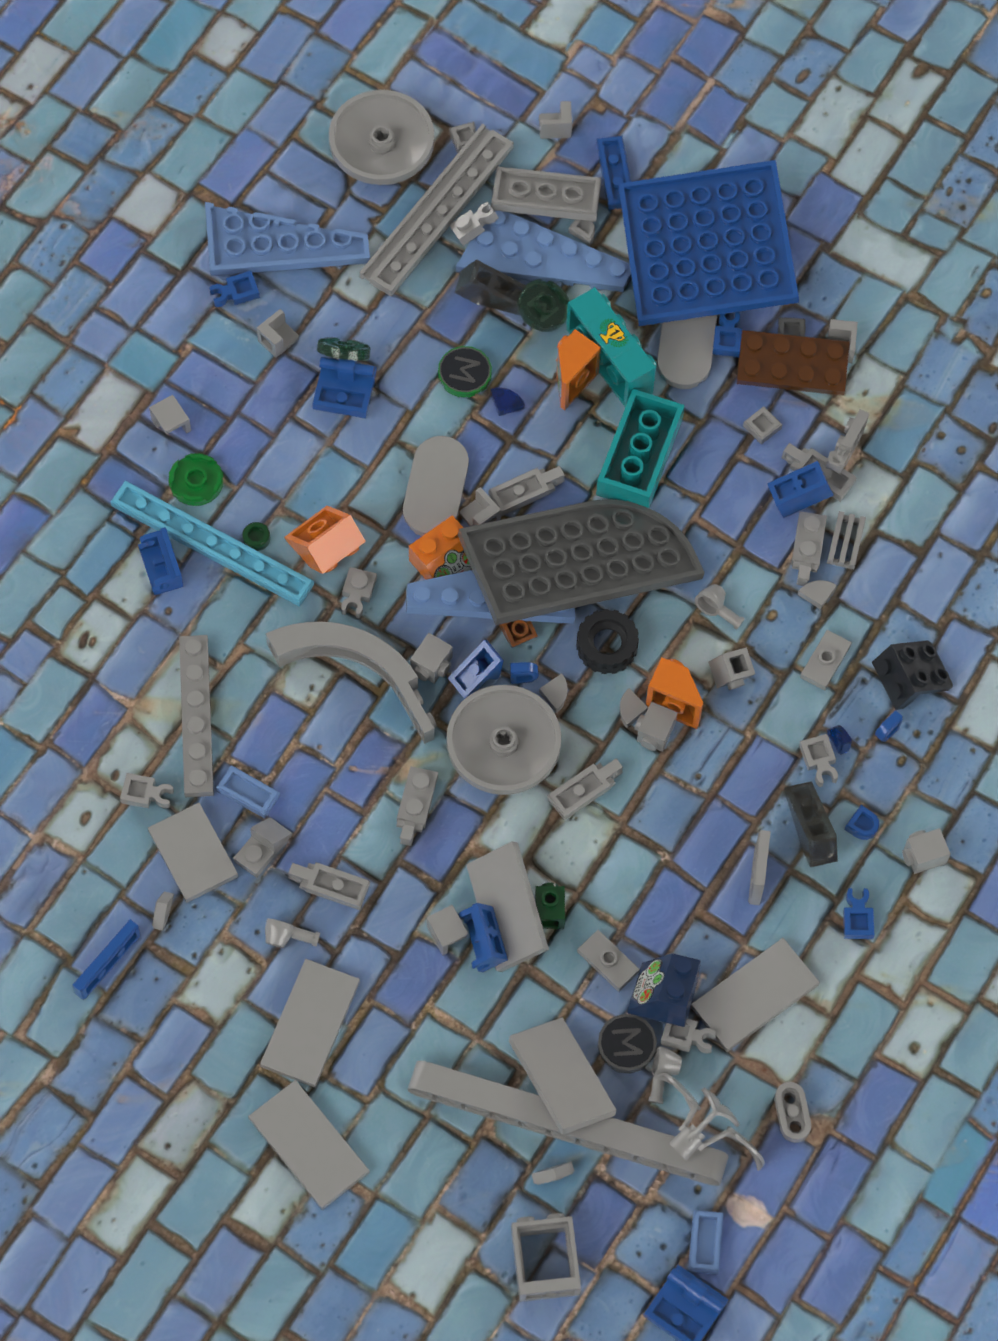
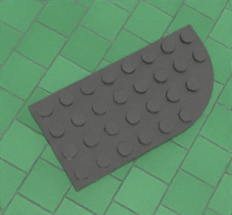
[458,499,705,625]

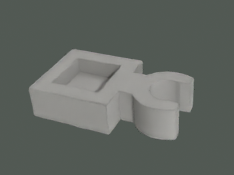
[449,202,499,246]
[341,567,377,618]
[799,734,838,787]
[120,773,174,809]
[661,1019,716,1054]

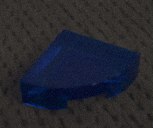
[490,388,525,416]
[827,725,852,755]

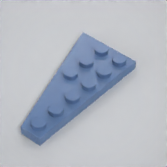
[205,202,370,276]
[456,210,632,292]
[406,570,575,624]

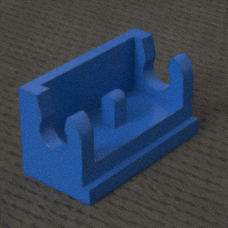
[767,461,834,518]
[138,527,184,596]
[458,903,508,973]

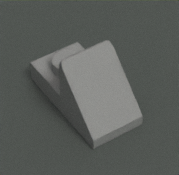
[234,817,293,878]

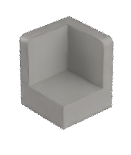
[539,101,572,139]
[257,309,299,358]
[827,319,858,363]
[149,395,191,434]
[460,487,501,526]
[426,905,468,956]

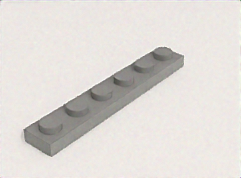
[179,635,214,798]

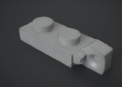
[825,409,869,474]
[782,443,856,502]
[488,466,565,516]
[791,511,827,586]
[547,759,623,821]
[397,766,438,846]
[288,862,370,910]

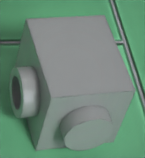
[410,633,453,684]
[708,647,755,690]
[634,702,678,752]
[902,828,950,874]

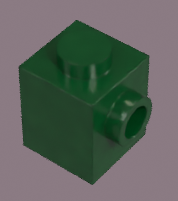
[535,883,565,929]

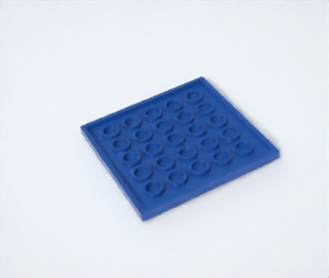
[618,160,799,326]

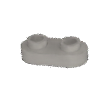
[774,1082,811,1143]

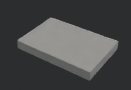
[148,803,238,903]

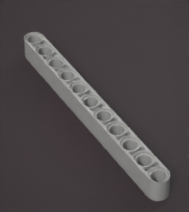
[407,1061,729,1186]

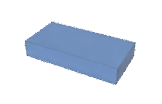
[216,765,280,819]
[688,1209,723,1275]

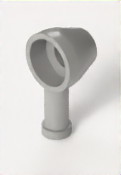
[695,584,745,630]
[265,919,320,948]
[648,1047,682,1104]

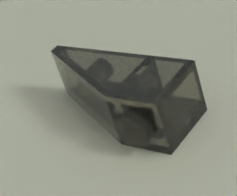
[455,259,528,316]
[784,781,838,867]

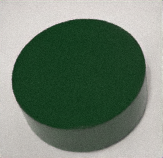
[242,522,270,551]

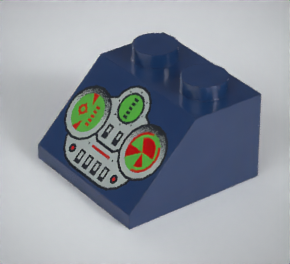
[627,953,701,1027]

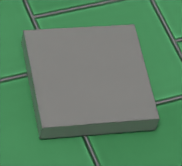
[748,830,771,905]

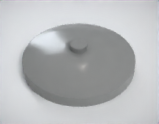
[329,90,434,185]
[447,685,561,795]

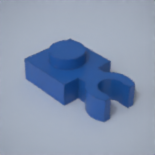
[209,271,260,307]
[713,312,742,357]
[843,888,874,939]

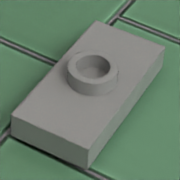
[800,630,852,691]
[577,930,640,992]

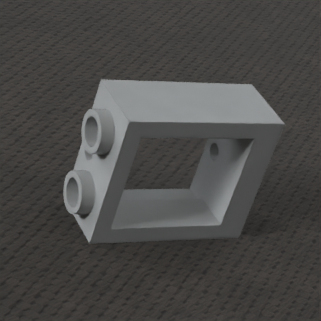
[511,1213,581,1302]

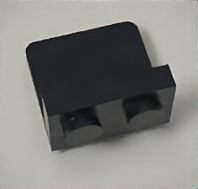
[872,640,953,710]

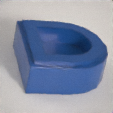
[510,662,539,684]
[875,710,903,742]
[844,805,879,840]

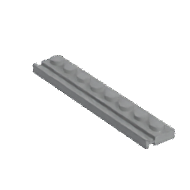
[360,124,514,297]

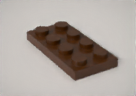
[736,330,850,396]

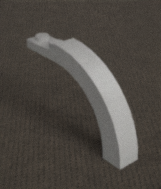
[266,622,437,744]

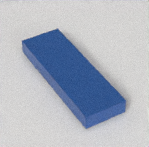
[596,136,631,210]
[72,919,140,1000]

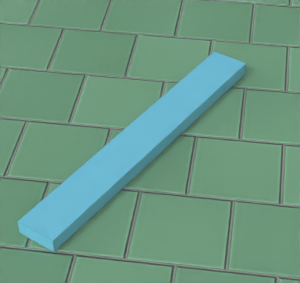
[111,481,314,607]

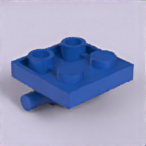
[312,357,377,418]
[643,1265,729,1341]

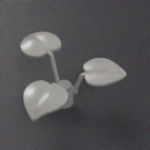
[655,1073,765,1171]

